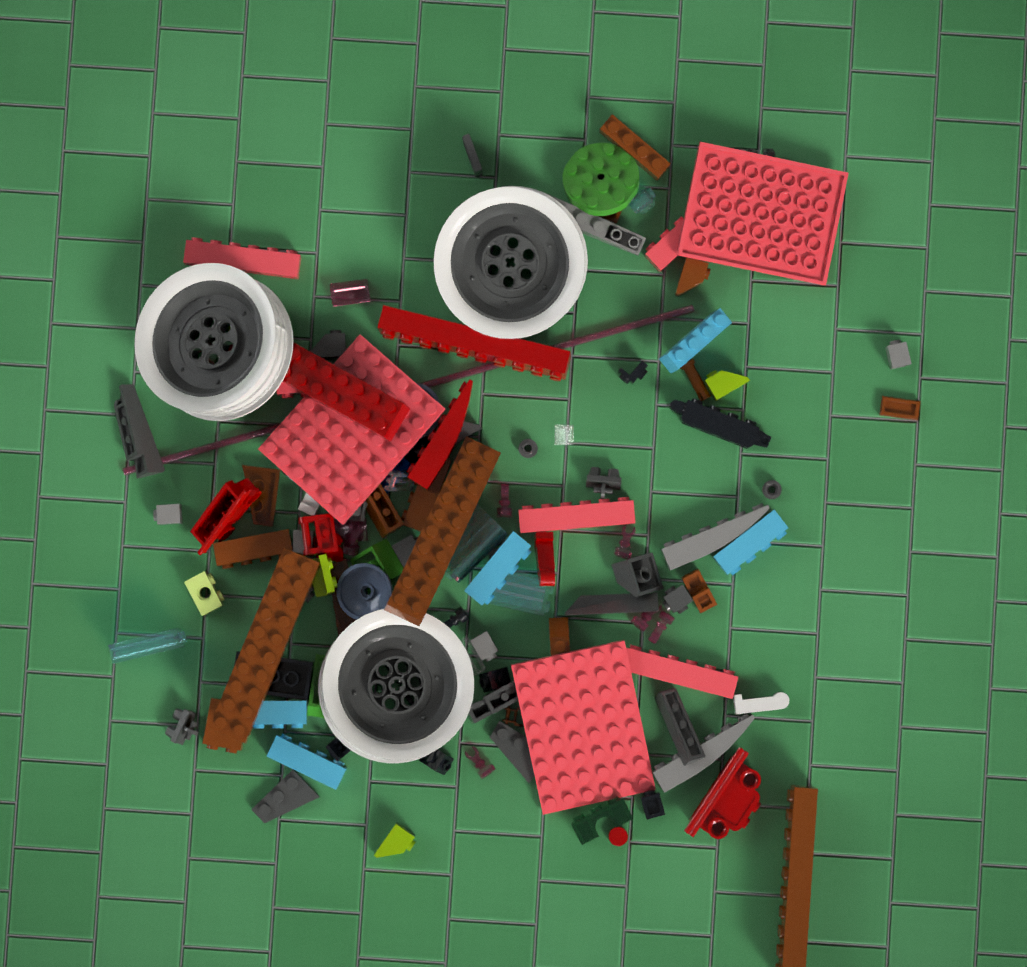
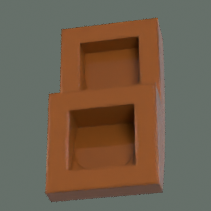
[681,568,717,614]

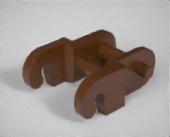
[502,706,524,727]

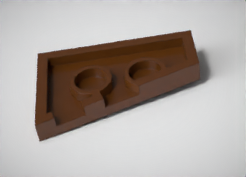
[242,465,281,527]

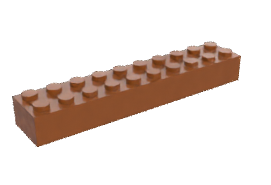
[384,436,501,626]
[208,548,320,744]
[775,785,818,967]

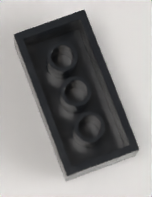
[234,651,315,701]

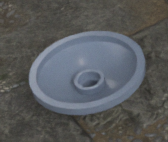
[337,563,393,620]

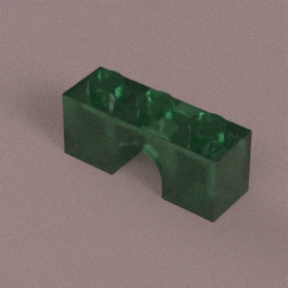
[571,796,633,845]

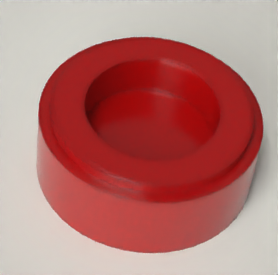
[609,826,628,846]

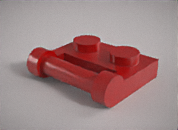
[298,513,338,557]

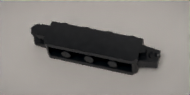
[669,398,771,449]

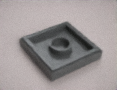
[462,134,483,177]

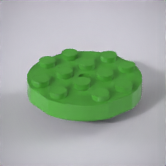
[563,143,640,216]

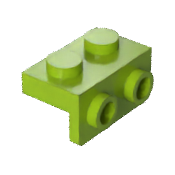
[312,554,338,598]

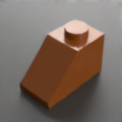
[675,258,711,296]
[549,617,570,656]

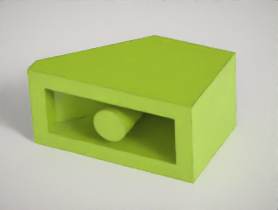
[704,370,750,401]
[374,823,416,858]

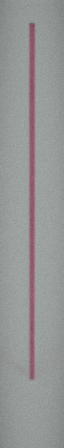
[123,305,694,476]

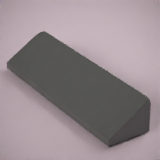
[655,688,706,766]

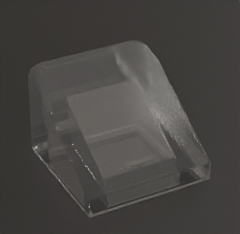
[554,425,574,445]

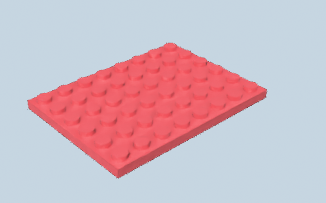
[677,142,849,286]
[258,334,446,525]
[511,640,656,815]

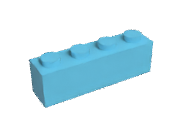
[659,308,732,373]
[713,510,788,576]
[464,531,532,605]
[253,701,307,729]
[267,733,347,790]

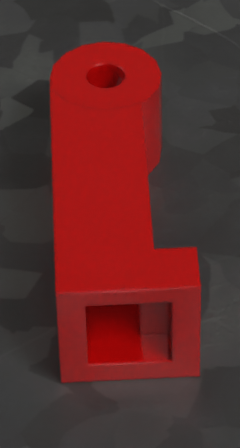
[534,532,555,586]

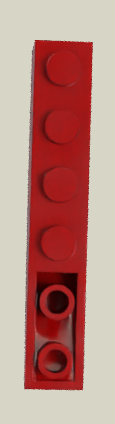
[407,379,473,490]

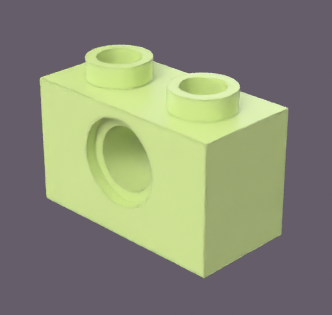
[184,571,225,616]

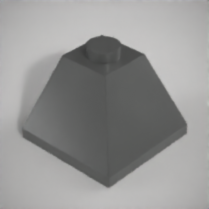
[611,552,664,597]

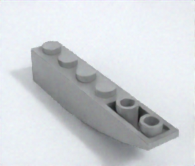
[544,192,646,255]
[661,503,770,571]
[652,713,755,793]

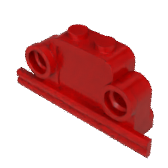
[190,478,262,555]
[684,747,761,839]

